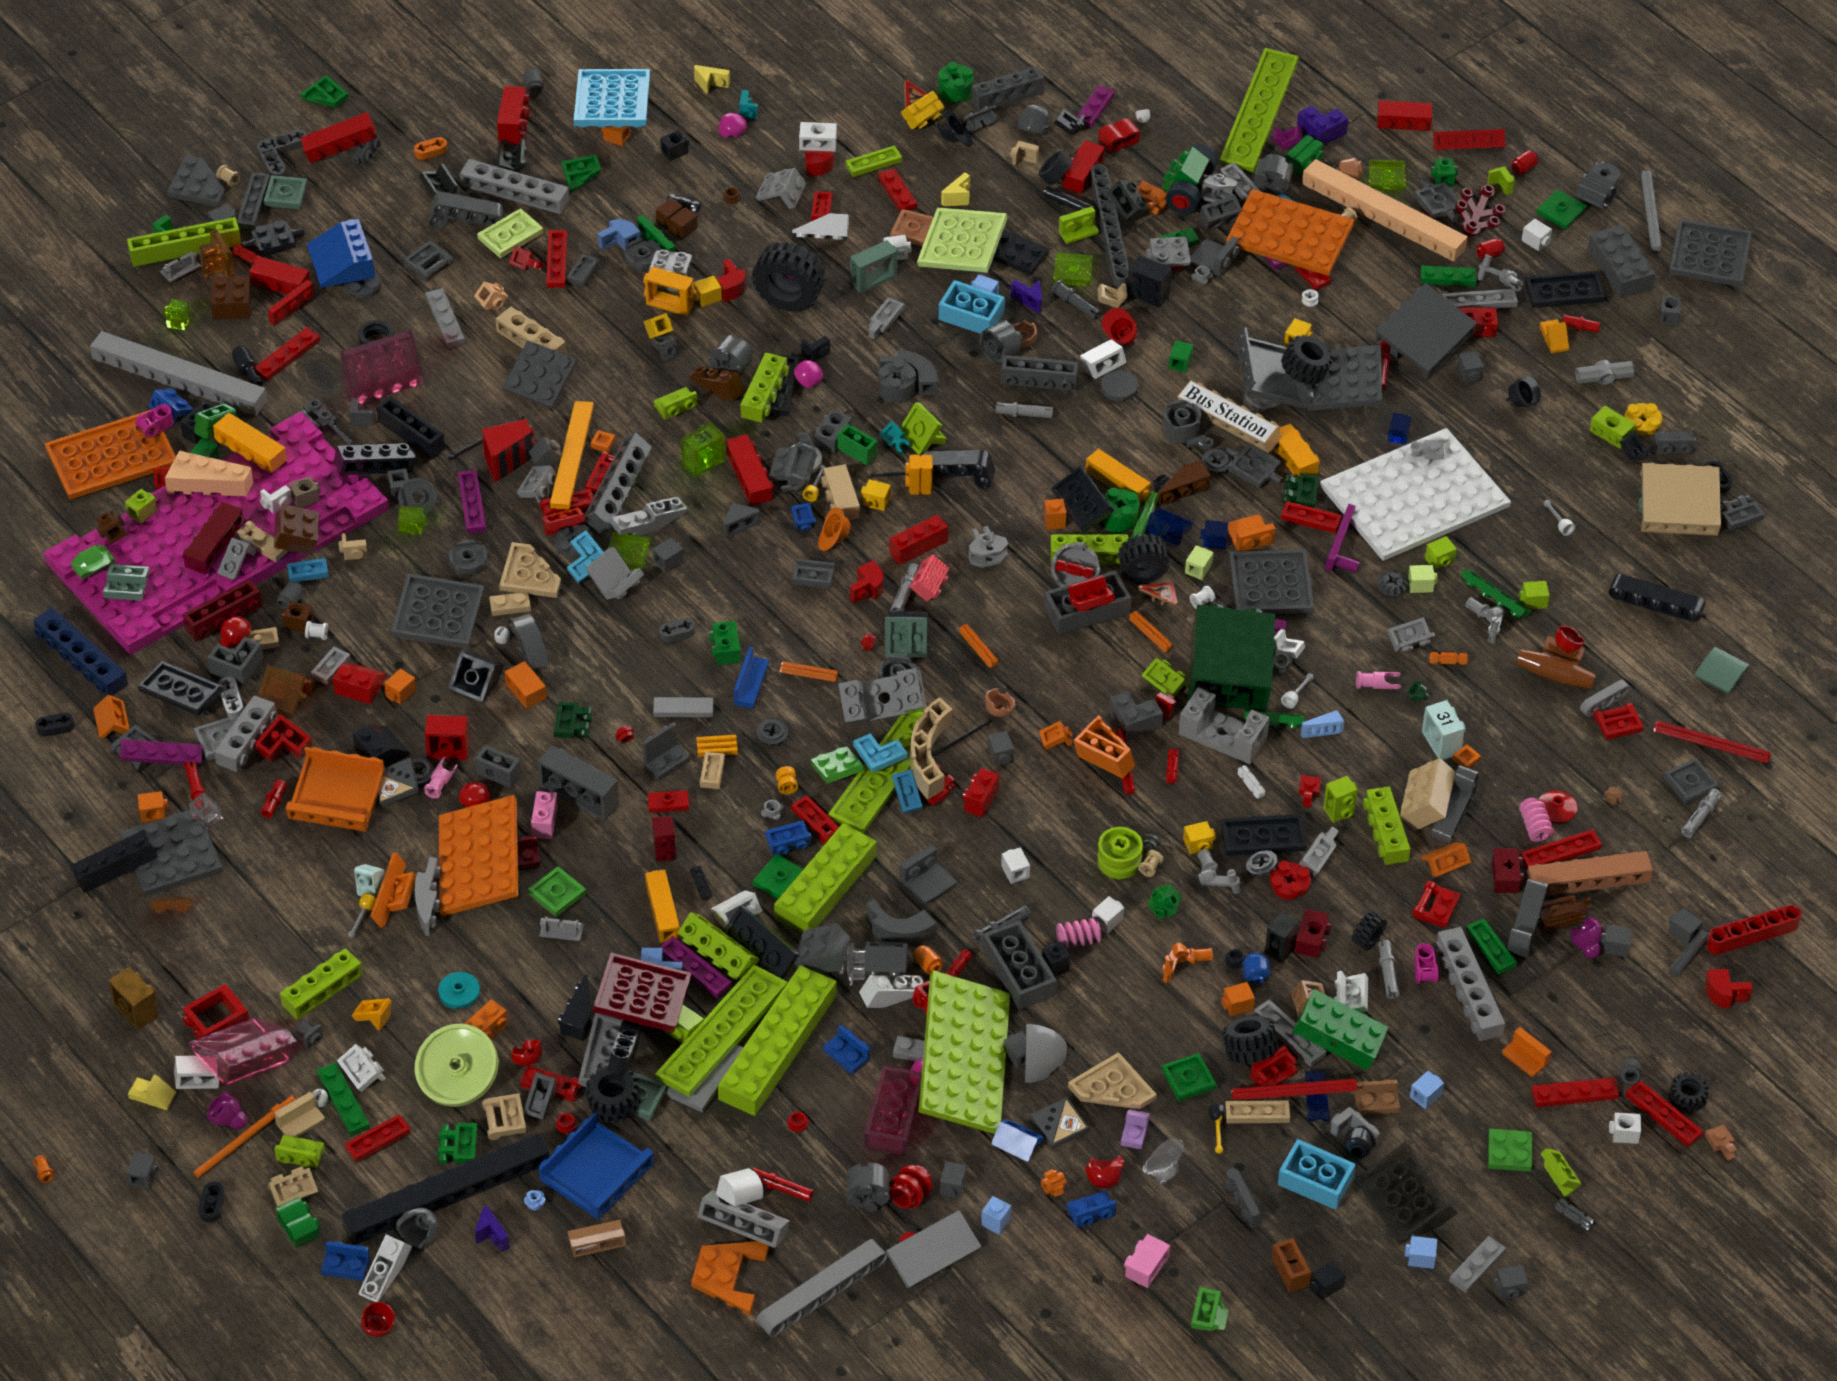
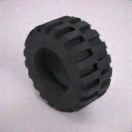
[752,242,826,312]

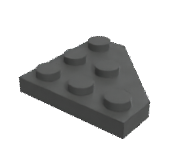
[167,155,225,207]

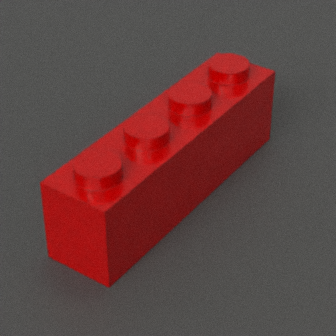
[301,112,377,163]
[726,435,775,506]

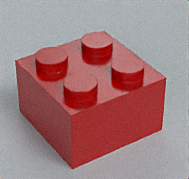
[425,715,470,760]

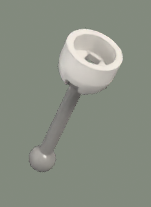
[1543,500,1575,536]
[1281,673,1314,709]

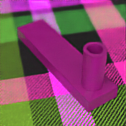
[1324,503,1359,573]

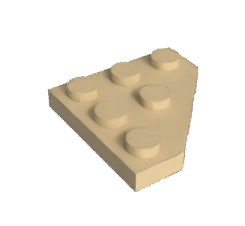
[499,542,561,598]
[1068,1052,1157,1109]

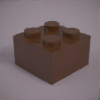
[211,276,251,319]
[274,504,319,555]

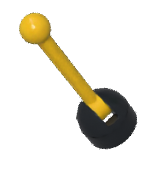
[1209,1104,1226,1154]

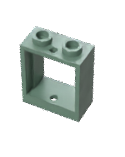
[850,240,898,294]

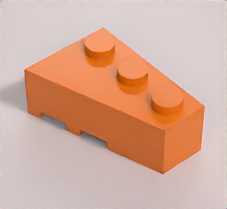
[1073,715,1135,779]

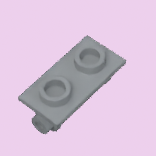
[160,252,201,283]
[539,917,584,941]

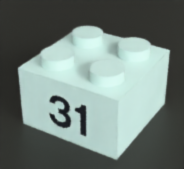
[1422,700,1466,760]

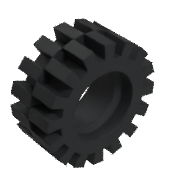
[1351,911,1387,951]
[1669,1072,1709,1112]

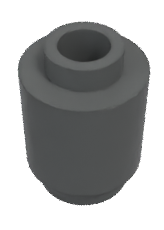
[523,69,544,95]
[277,582,304,609]
[1620,1058,1642,1084]

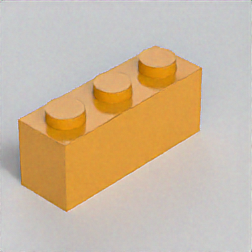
[1273,424,1320,477]

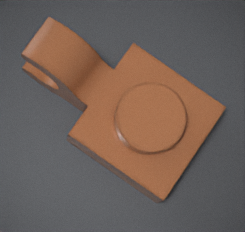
[1705,1124,1737,1161]

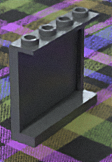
[1376,283,1477,380]
[1235,327,1314,409]

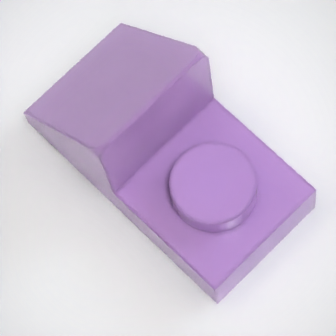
[1121,1109,1150,1149]

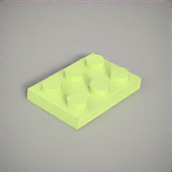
[477,208,544,259]

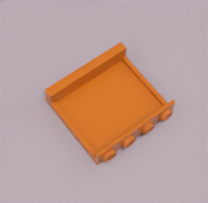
[286,747,385,832]

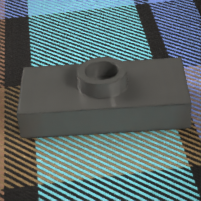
[566,254,599,287]

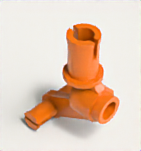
[1162,943,1213,983]

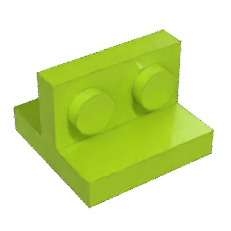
[900,402,947,455]

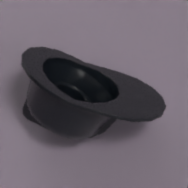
[937,110,973,147]
[1506,376,1541,408]

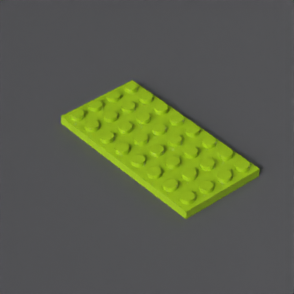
[919,970,1010,1134]

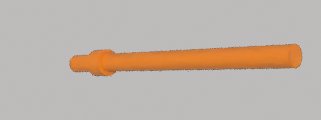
[193,1095,296,1178]

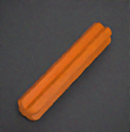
[1129,611,1173,653]
[959,624,998,668]
[780,661,838,682]

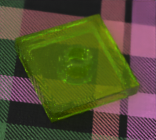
[1368,159,1406,190]
[1053,252,1093,286]
[608,532,650,570]

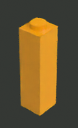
[1085,449,1151,504]
[645,870,680,943]

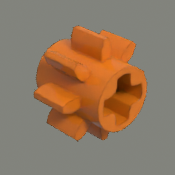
[1041,1169,1067,1197]

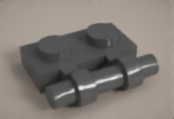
[1720,495,1765,531]

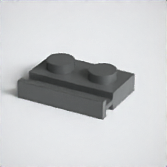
[792,559,835,589]

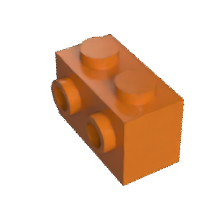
[464,999,508,1040]

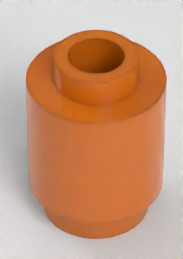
[913,945,943,975]

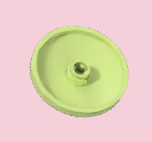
[415,1024,499,1107]

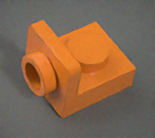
[1039,721,1073,750]

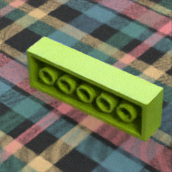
[774,824,877,934]

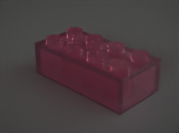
[864,1065,922,1156]

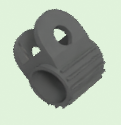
[1577,163,1620,209]

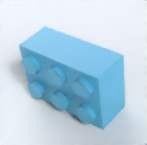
[938,280,1005,334]
[1278,1139,1356,1210]

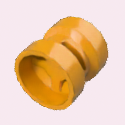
[776,766,798,794]

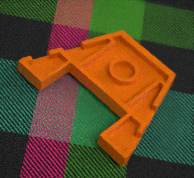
[691,1241,770,1316]

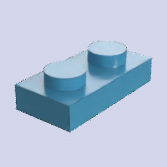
[287,558,329,582]
[892,770,923,814]

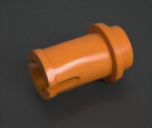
[33,1155,54,1183]

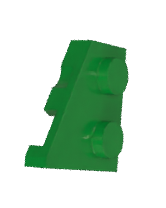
[300,75,349,108]
[561,155,601,193]

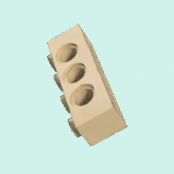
[496,307,566,355]

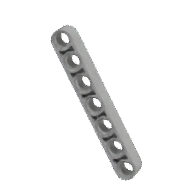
[756,1239,888,1337]

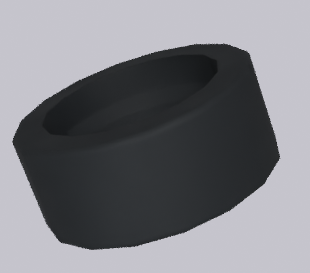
[1038,151,1072,185]
[358,320,394,355]

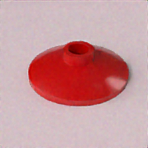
[1538,790,1577,823]

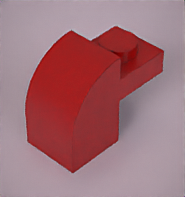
[805,151,834,176]
[717,259,746,302]
[850,560,883,603]
[1705,969,1752,1008]

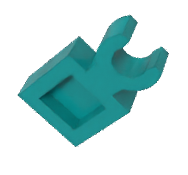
[879,421,912,455]

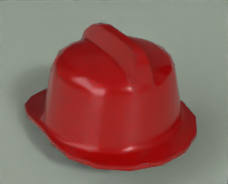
[1102,308,1137,346]

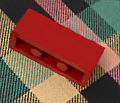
[1377,100,1432,131]
[1061,140,1105,194]
[249,256,310,294]
[889,514,948,565]

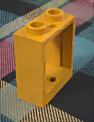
[643,266,694,316]

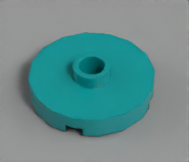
[438,972,480,1009]

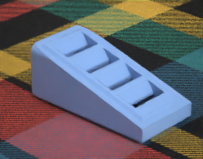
[1301,711,1344,738]

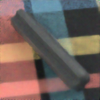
[1669,930,1709,976]

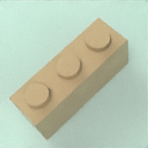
[821,464,860,520]

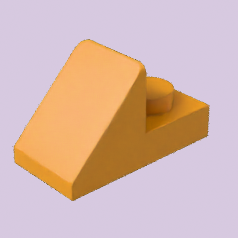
[1540,319,1569,353]
[351,998,391,1031]

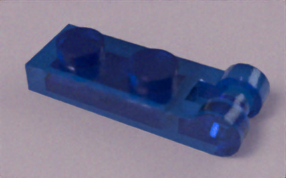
[1304,1071,1330,1122]

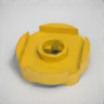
[1625,403,1663,436]

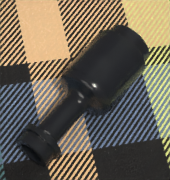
[232,345,263,386]

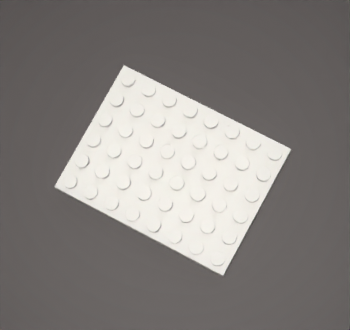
[1320,428,1511,561]

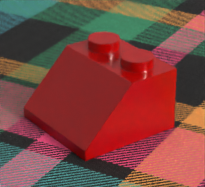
[333,663,387,704]

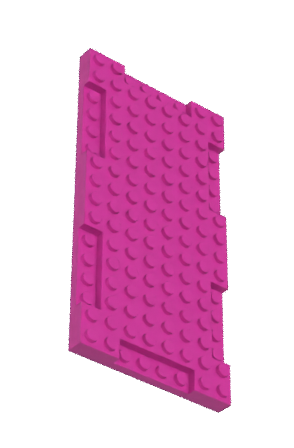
[43,411,389,655]

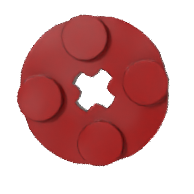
[1269,861,1311,900]

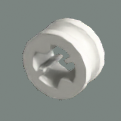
[1302,289,1319,307]

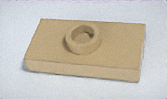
[700,752,725,789]

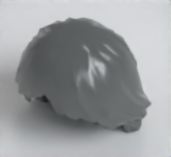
[1017,105,1050,135]
[396,1208,439,1249]

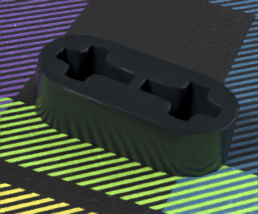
[35,713,74,736]

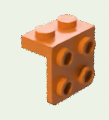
[1225,515,1276,551]

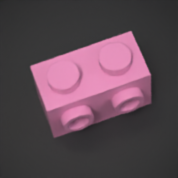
[1124,1234,1170,1288]

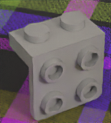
[756,168,806,209]
[1146,237,1191,267]
[649,250,692,291]
[586,547,644,600]

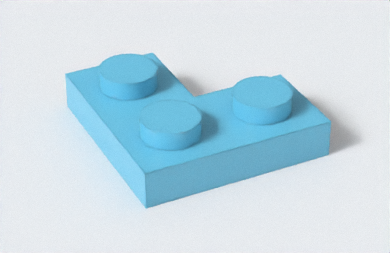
[567,530,604,584]
[853,733,908,773]

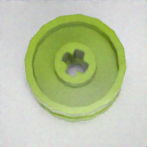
[1097,827,1143,879]

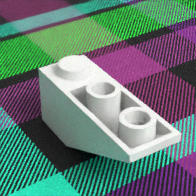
[792,213,849,240]
[859,975,924,1008]
[358,1235,412,1302]

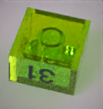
[680,422,725,478]

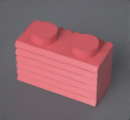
[909,554,949,602]

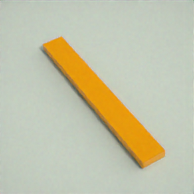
[550,401,594,510]

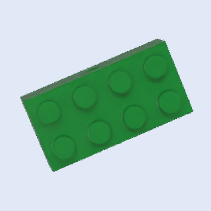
[1292,989,1389,1070]

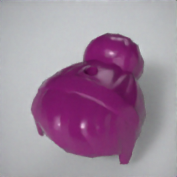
[1569,917,1603,959]
[206,1091,247,1130]

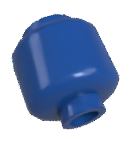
[1242,952,1271,985]

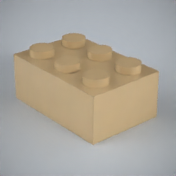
[1400,758,1455,831]

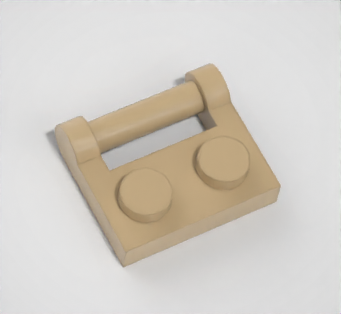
[482,1093,526,1140]

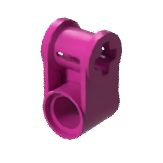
[135,404,174,438]
[1414,943,1438,984]

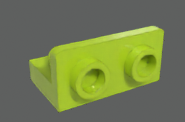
[1059,207,1099,244]
[654,387,698,420]
[1141,658,1189,697]
[274,1135,325,1168]
[1540,1148,1581,1197]

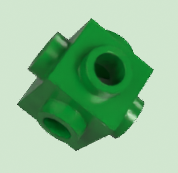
[1431,158,1458,187]
[1147,884,1182,919]

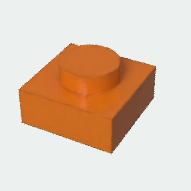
[590,430,616,452]
[1452,744,1481,768]

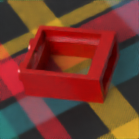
[182,983,250,1047]

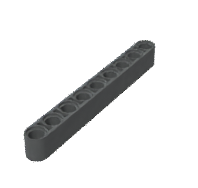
[1091,164,1129,290]

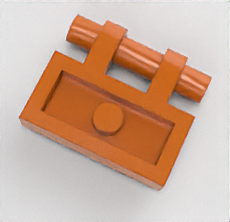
[1137,181,1168,216]

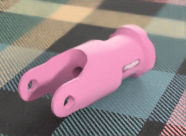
[1356,671,1401,689]
[424,756,457,799]

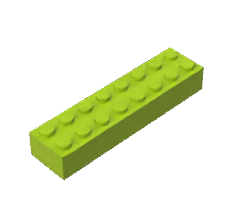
[718,965,837,1116]

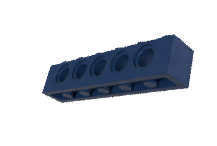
[33,608,128,696]

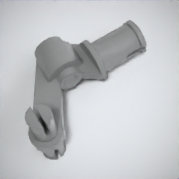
[1476,254,1523,291]
[1465,597,1505,644]
[1197,849,1241,894]

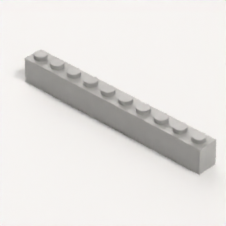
[90,331,267,416]

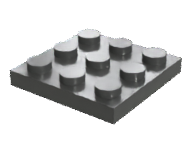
[502,340,578,410]

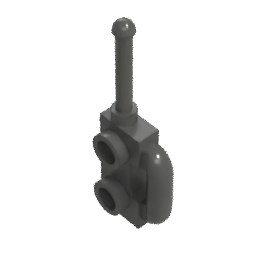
[302,399,353,445]

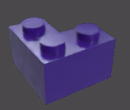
[1297,105,1348,145]

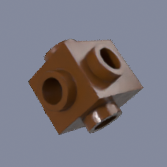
[96,510,127,545]

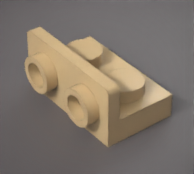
[268,1167,318,1207]

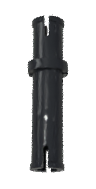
[1043,186,1097,212]

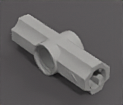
[1575,360,1634,385]

